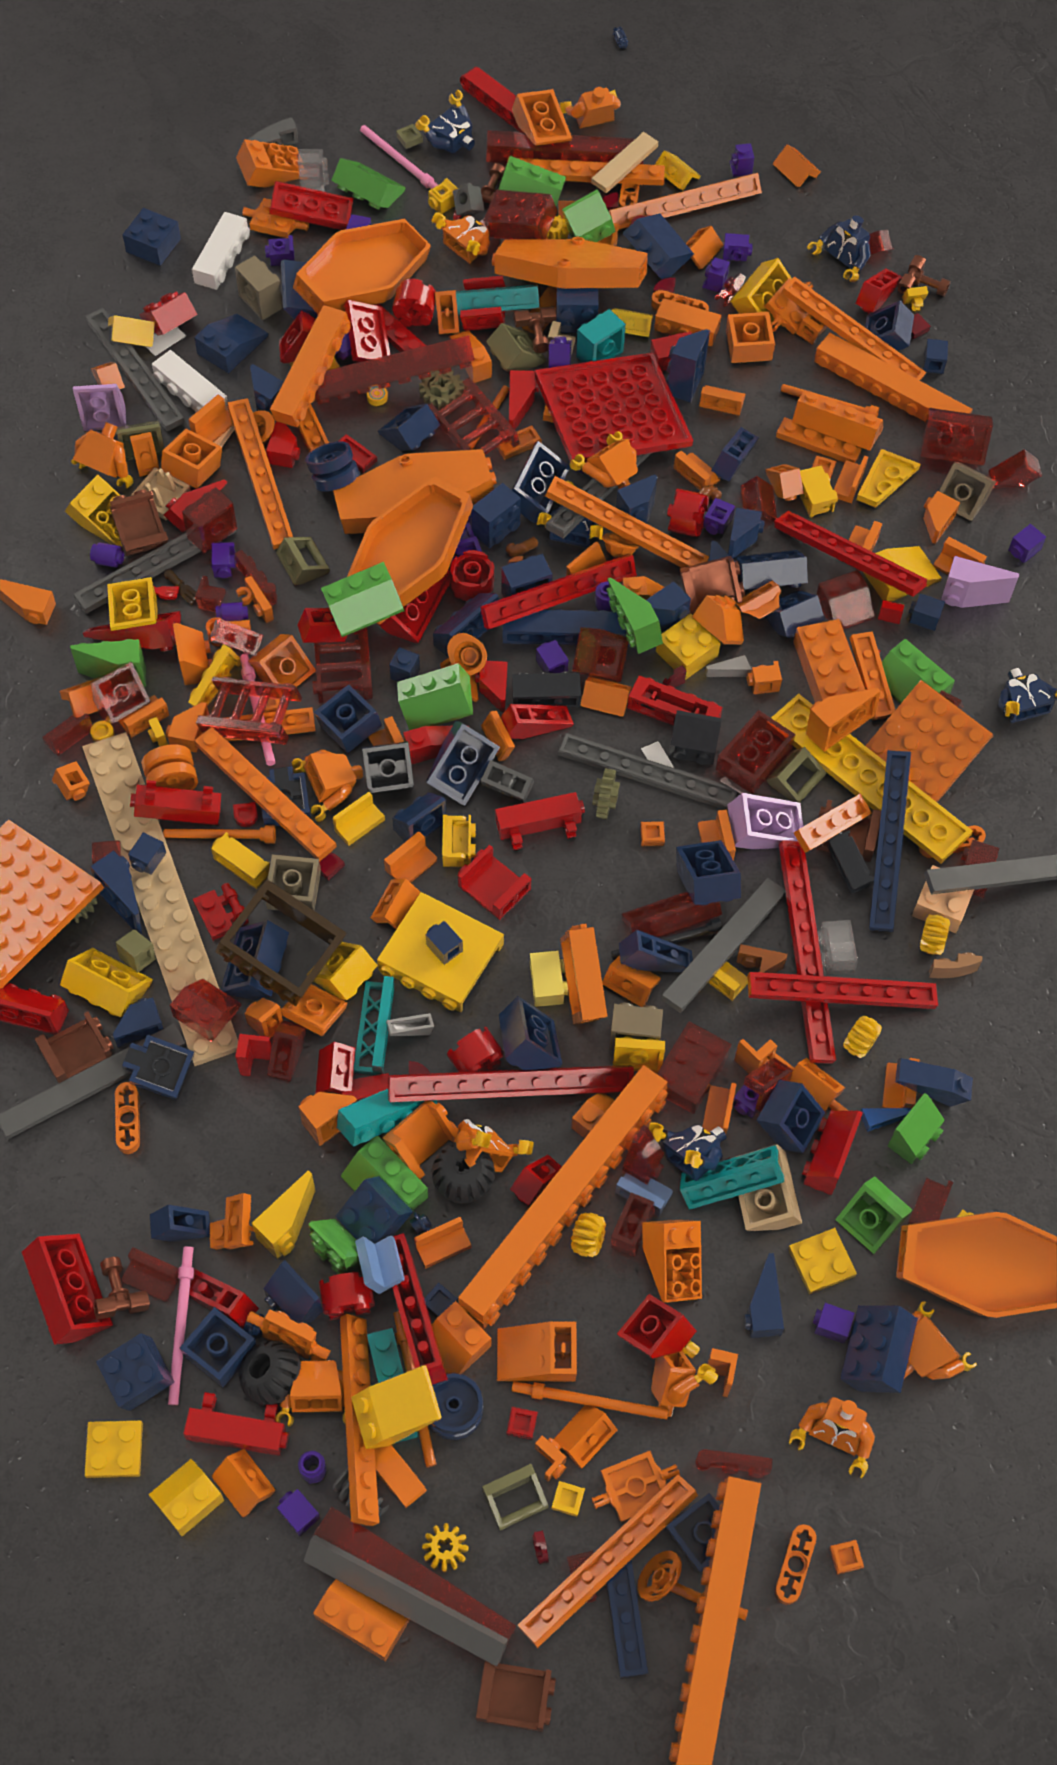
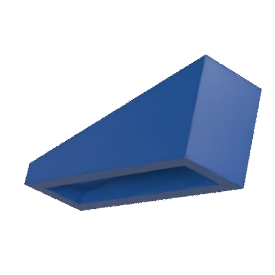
[861,1108,911,1132]

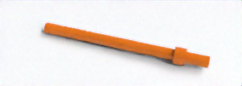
[393,1311,436,1468]
[512,1381,669,1420]

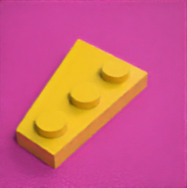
[856,449,921,507]
[188,644,241,707]

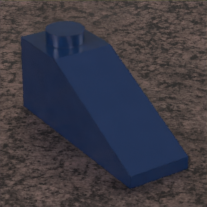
[711,427,759,481]
[728,508,765,558]
[619,930,693,972]
[895,1058,973,1107]
[744,1253,784,1338]

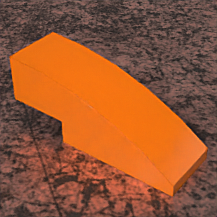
[375,1445,427,1508]

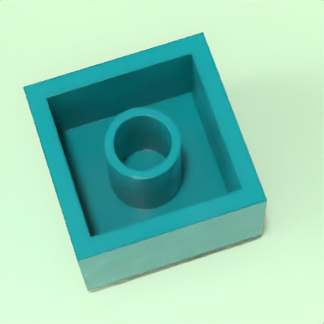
[576,309,626,363]

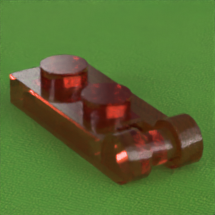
[235,550,278,606]
[695,1449,773,1478]

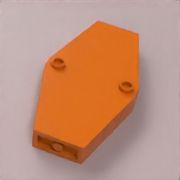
[293,219,431,315]
[492,237,648,288]
[333,449,497,534]
[347,475,473,624]
[896,1212,1057,1318]

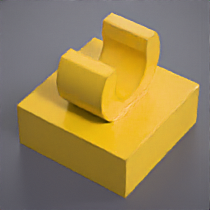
[902,286,928,312]

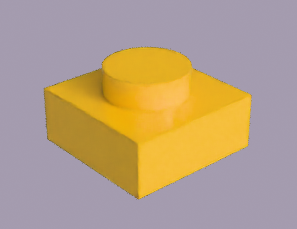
[147,717,169,747]
[552,1481,585,1517]

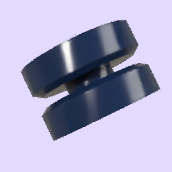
[305,441,360,491]
[429,1373,483,1440]

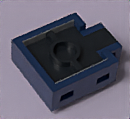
[262,766,311,826]
[122,1034,194,1100]

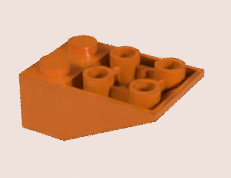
[236,139,308,188]
[642,1219,702,1303]
[497,1322,577,1382]

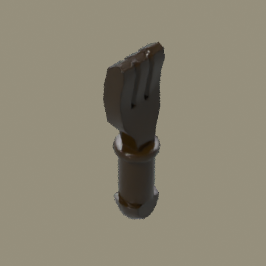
[164,569,200,605]

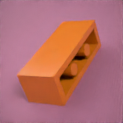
[654,298,722,347]

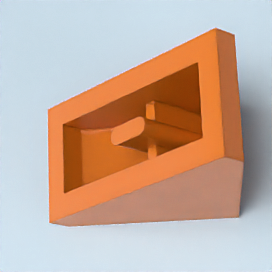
[435,290,459,334]

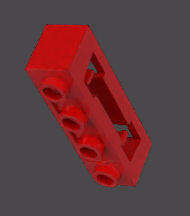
[627,675,723,726]

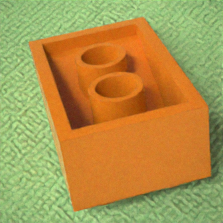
[512,89,572,146]
[806,688,881,752]

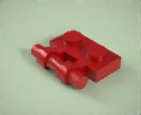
[193,883,249,941]

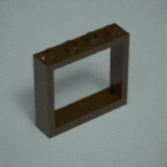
[215,879,347,1006]

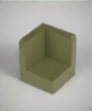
[116,930,156,973]

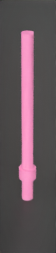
[360,125,438,189]
[240,654,276,766]
[168,1246,194,1405]

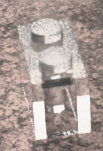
[298,149,329,192]
[817,920,858,975]

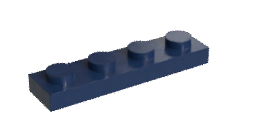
[607,1559,648,1678]

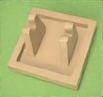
[131,468,191,520]

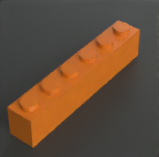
[270,305,350,428]

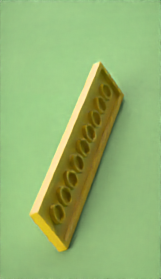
[768,694,973,864]

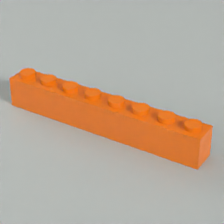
[814,333,973,438]

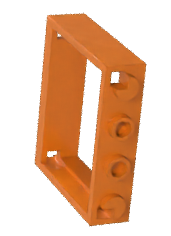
[560,924,608,1025]

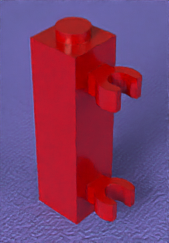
[130,780,221,825]
[495,792,585,850]
[184,1392,289,1456]

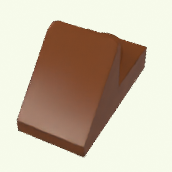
[736,944,787,973]

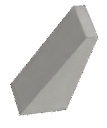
[705,655,752,677]
[386,1013,434,1036]

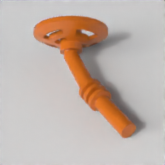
[637,1551,748,1621]

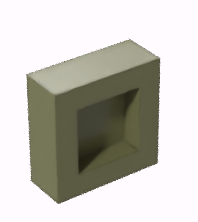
[396,124,423,149]

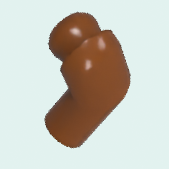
[698,486,722,501]
[506,537,538,558]

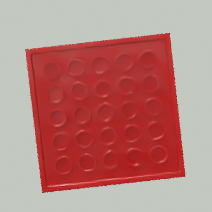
[535,352,693,463]

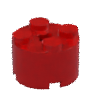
[392,279,436,327]
[667,488,709,537]
[450,550,494,601]
[446,1027,504,1072]
[319,1272,375,1320]

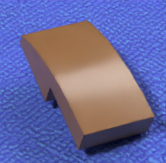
[929,952,982,978]

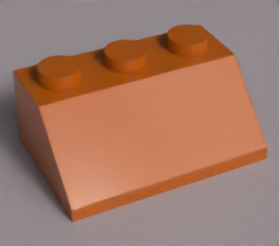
[313,1579,410,1662]

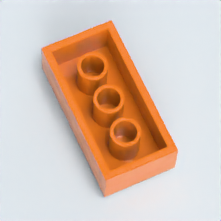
[793,619,865,703]

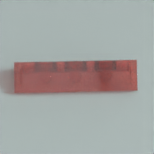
[621,891,723,937]

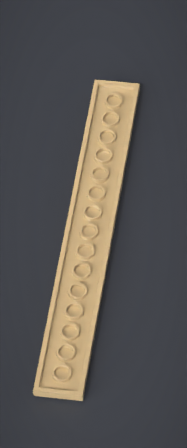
[82,732,238,1066]

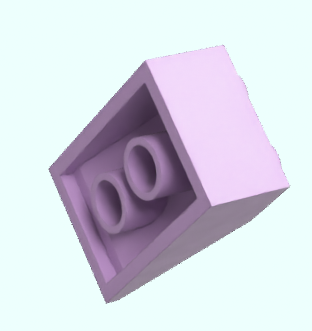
[73,384,126,431]
[941,556,1019,608]
[727,793,803,850]

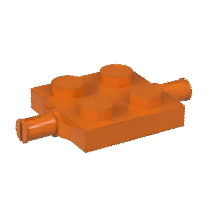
[242,198,309,238]
[764,278,813,334]
[246,1309,331,1361]
[591,1451,680,1523]

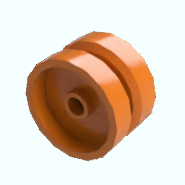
[141,744,198,790]

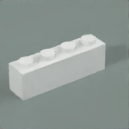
[192,212,250,290]
[152,350,228,412]

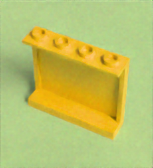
[377,892,504,1012]

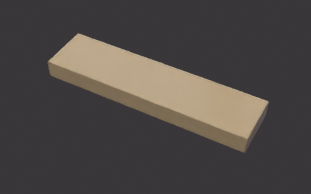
[591,132,659,193]

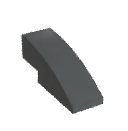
[248,117,299,146]

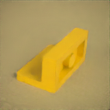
[655,151,701,191]
[612,308,654,337]
[108,315,154,347]
[333,792,385,846]
[708,961,748,1001]

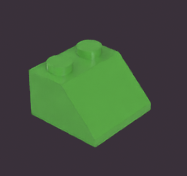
[562,190,616,242]
[887,1093,944,1164]
[835,1176,913,1254]

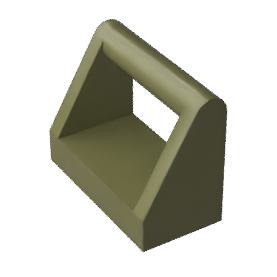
[276,537,330,585]
[766,747,826,803]
[482,1464,549,1531]

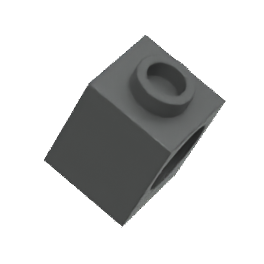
[453,183,484,216]

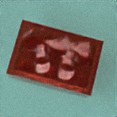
[483,190,557,240]
[920,408,993,466]
[716,710,796,794]
[657,1021,732,1114]

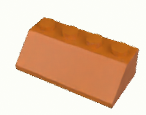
[792,391,883,451]

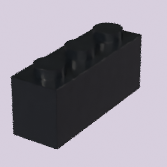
[512,671,581,708]

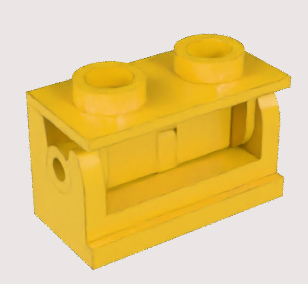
[800,466,838,517]
[442,815,476,867]

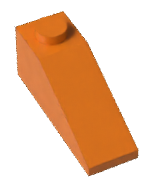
[449,330,492,383]
[0,579,56,625]

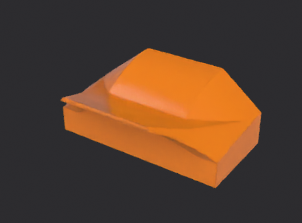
[735,580,781,619]

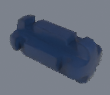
[613,26,628,49]

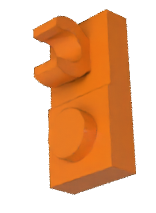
[130,432,160,477]
[236,576,274,623]
[224,1193,254,1250]

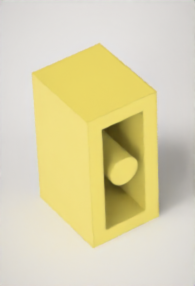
[529,951,568,1007]

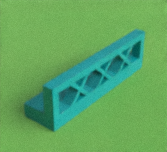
[456,284,539,315]
[353,976,395,1075]
[680,1145,784,1210]

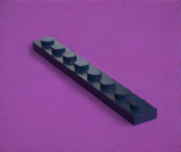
[869,750,911,932]

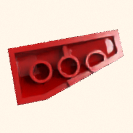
[83,611,181,651]

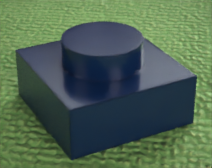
[424,1282,458,1317]

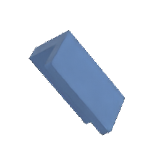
[615,1167,673,1217]
[355,1235,405,1294]

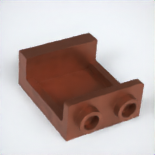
[110,489,168,557]
[680,556,745,615]
[816,800,881,862]
[34,1011,114,1083]
[476,1661,556,1732]

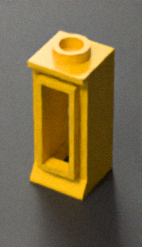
[211,832,270,890]

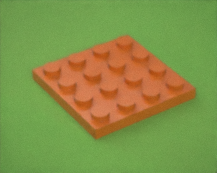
[866,680,993,802]

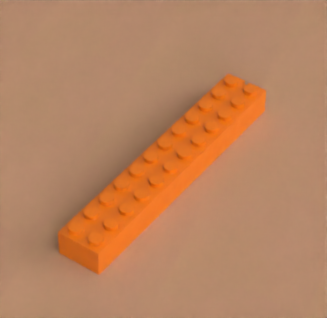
[458,1065,668,1330]
[669,1476,761,1765]

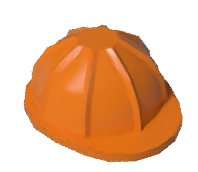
[253,411,274,445]
[602,533,640,558]
[447,633,487,675]

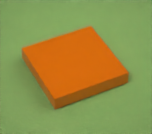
[281,985,347,1036]

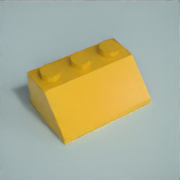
[731,258,792,323]
[60,948,153,1017]

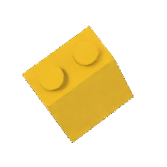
[307,942,378,1000]
[148,1459,225,1536]

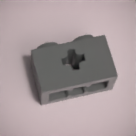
[481,760,534,803]

